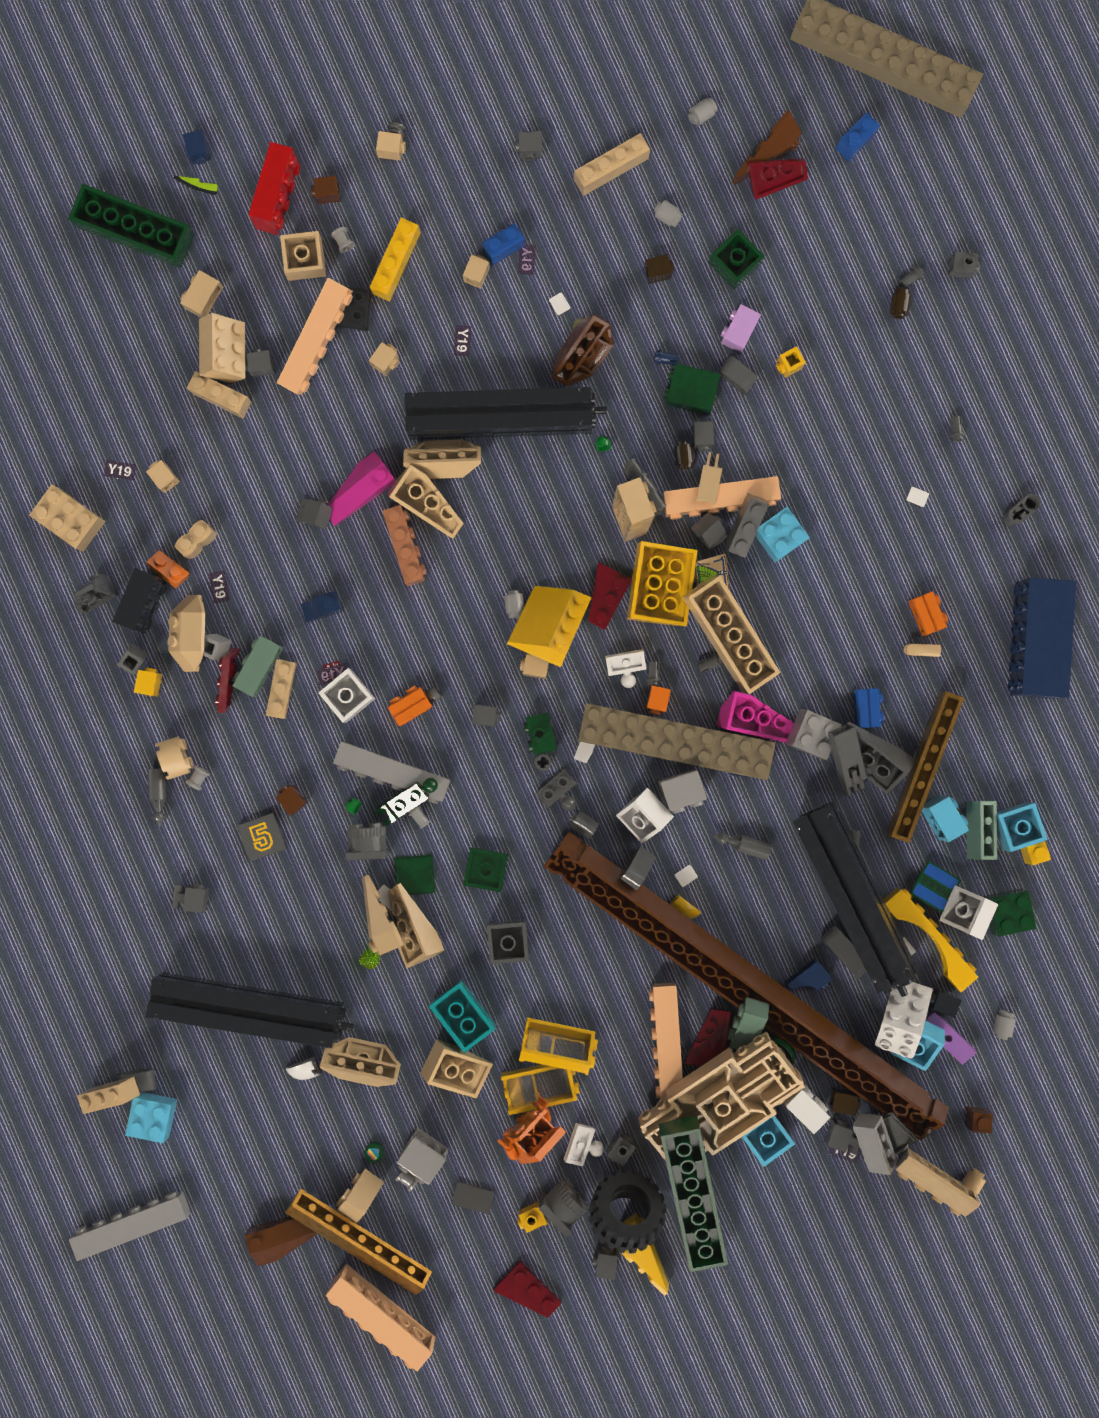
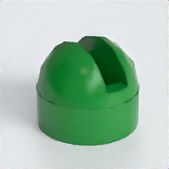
[595,436,611,452]
[345,798,362,815]

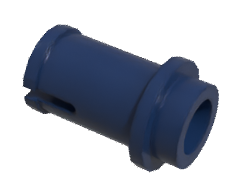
[654,349,679,366]

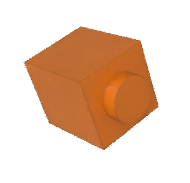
[646,685,671,715]

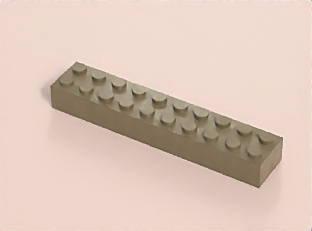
[790,0,983,118]
[578,703,776,780]

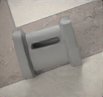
[331,227,355,253]
[185,765,210,790]
[395,1170,418,1192]

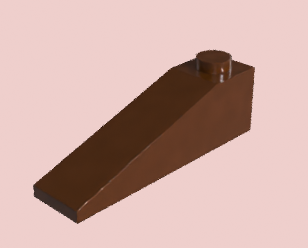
[732,110,802,185]
[244,1216,318,1266]

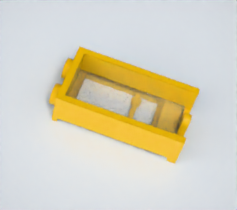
[519,1018,598,1075]
[501,1064,580,1115]

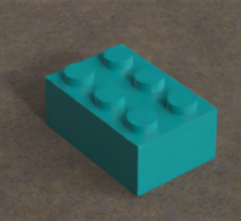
[429,979,496,1053]

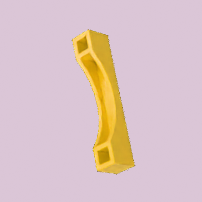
[884,887,978,992]

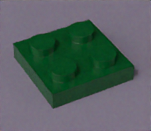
[463,847,508,892]

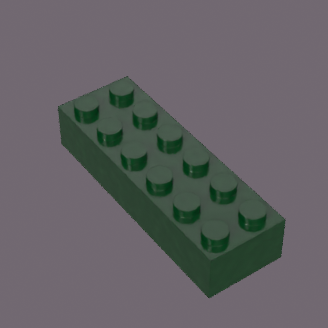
[68,183,195,268]

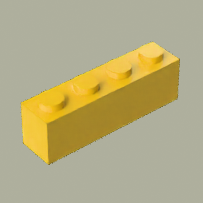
[370,217,421,302]

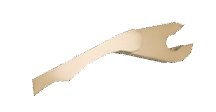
[696,452,722,505]

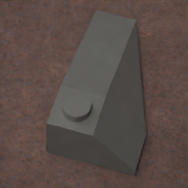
[74,573,118,614]
[846,722,916,794]

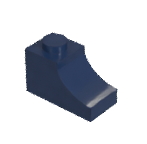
[301,591,344,623]
[785,958,832,991]

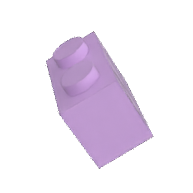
[721,304,761,353]

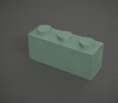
[233,635,284,698]
[966,801,997,860]
[727,997,769,1050]

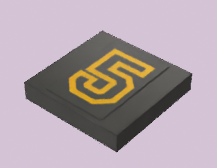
[237,813,287,862]

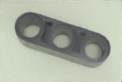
[620,845,656,890]
[820,925,867,979]

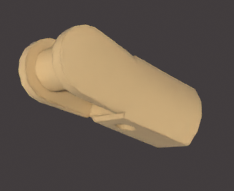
[903,644,941,657]

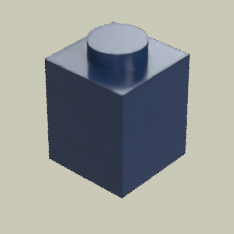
[183,130,211,164]

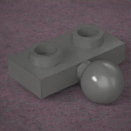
[535,769,577,811]

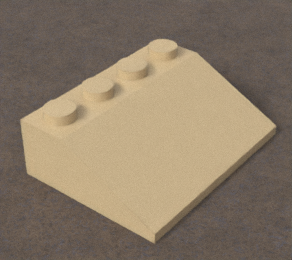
[895,1147,981,1217]

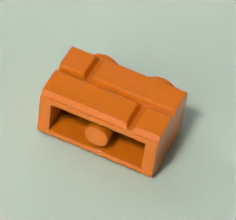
[908,591,948,636]
[387,686,433,727]

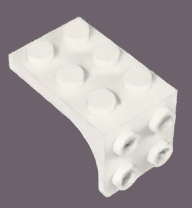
[875,982,933,1058]

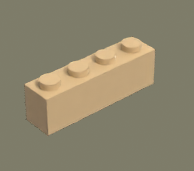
[574,133,650,196]

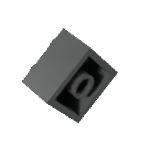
[487,919,529,965]

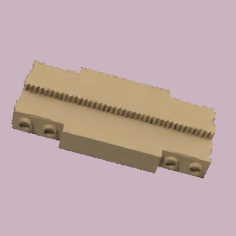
[638,1032,805,1161]

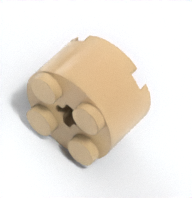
[155,736,194,780]

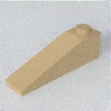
[388,464,464,539]
[362,875,404,955]
[388,883,444,969]

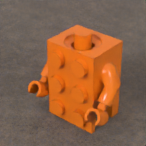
[498,1095,566,1164]

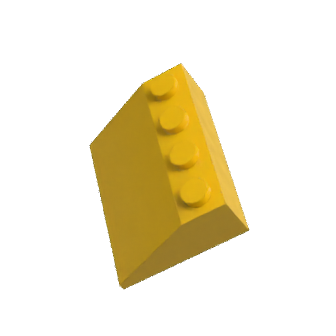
[627,541,698,627]
[507,586,592,667]

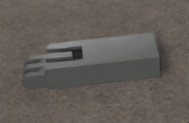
[828,724,867,797]

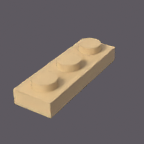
[266,659,297,719]

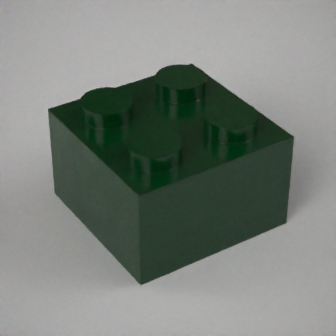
[708,229,765,290]
[984,889,1037,937]

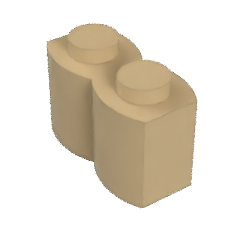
[175,520,217,559]

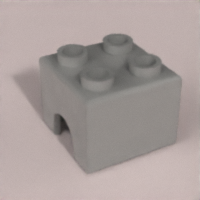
[658,769,707,814]
[397,1128,448,1185]

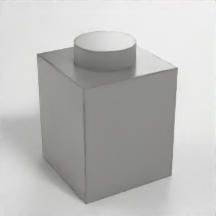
[203,634,232,660]

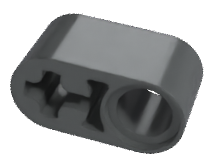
[718,356,758,394]
[1003,494,1040,527]
[117,1068,157,1092]

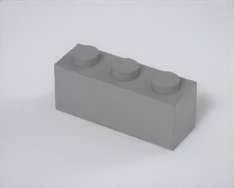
[853,1113,898,1175]

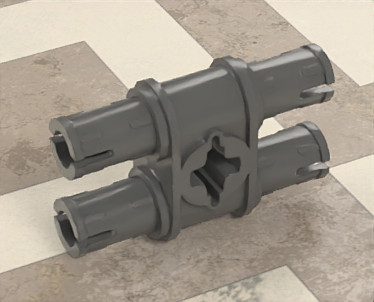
[623,458,667,518]

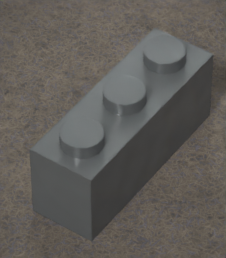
[725,493,769,558]

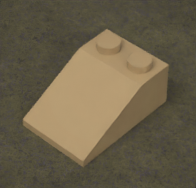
[420,1039,493,1099]

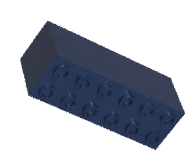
[1008,578,1076,699]

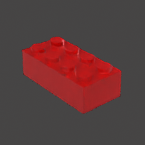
[248,141,301,235]

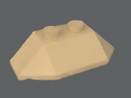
[403,439,481,479]
[168,595,205,672]
[320,1037,401,1087]

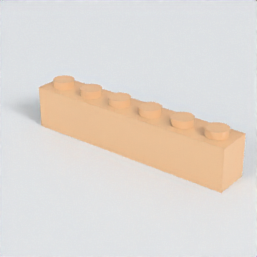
[277,278,353,395]
[662,476,781,520]
[649,982,683,1100]

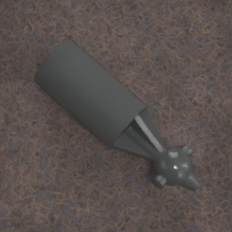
[147,769,167,826]
[713,832,772,860]

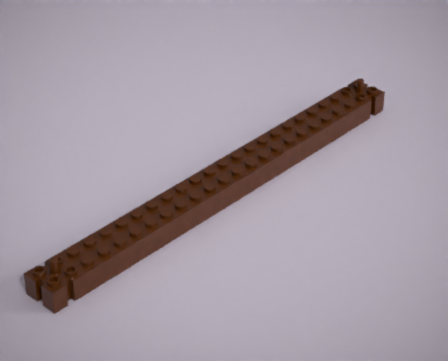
[543,832,949,1141]

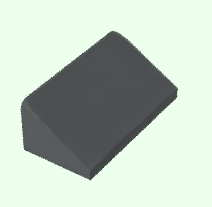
[451,1181,494,1214]

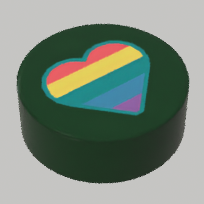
[364,1142,384,1163]

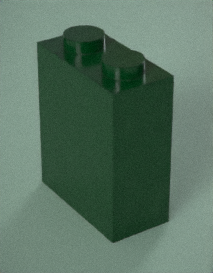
[663,363,720,415]

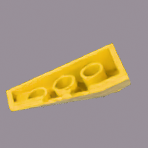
[622,1213,669,1296]

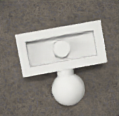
[605,649,646,688]
[563,1123,604,1166]

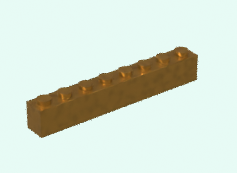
[886,691,964,843]
[285,1189,432,1295]

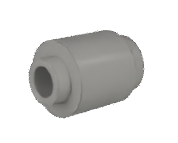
[688,98,718,126]
[654,200,683,227]
[504,590,525,619]
[993,1010,1016,1040]

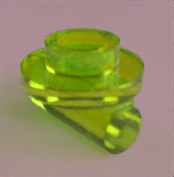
[359,949,380,969]

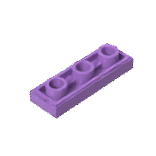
[926,1010,977,1065]

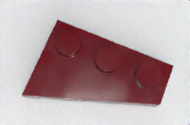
[747,159,808,200]
[588,562,632,631]
[215,648,240,713]
[684,1008,731,1067]
[493,1261,561,1318]

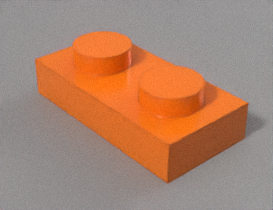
[146,550,189,589]

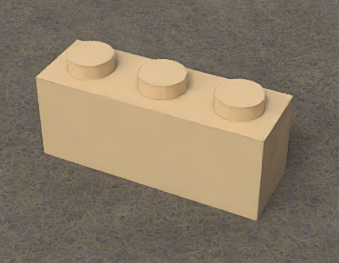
[187,371,251,419]
[77,1077,140,1114]

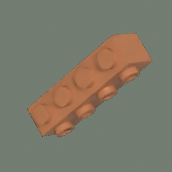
[383,505,427,587]

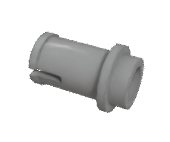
[408,806,431,829]

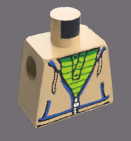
[693,554,730,590]

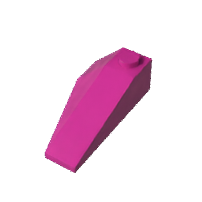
[328,451,396,526]
[716,691,794,742]

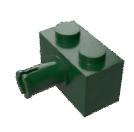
[523,712,557,755]

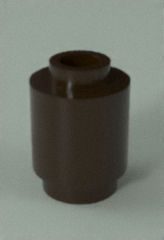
[890,288,911,319]
[674,441,695,470]

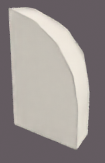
[286,1057,321,1080]

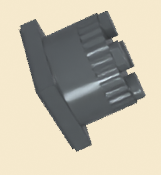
[345,822,389,861]
[539,1178,589,1237]

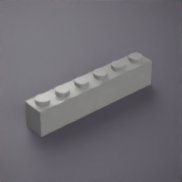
[333,742,451,804]
[69,1191,191,1261]

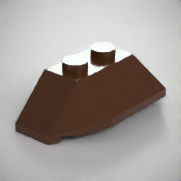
[551,314,614,386]

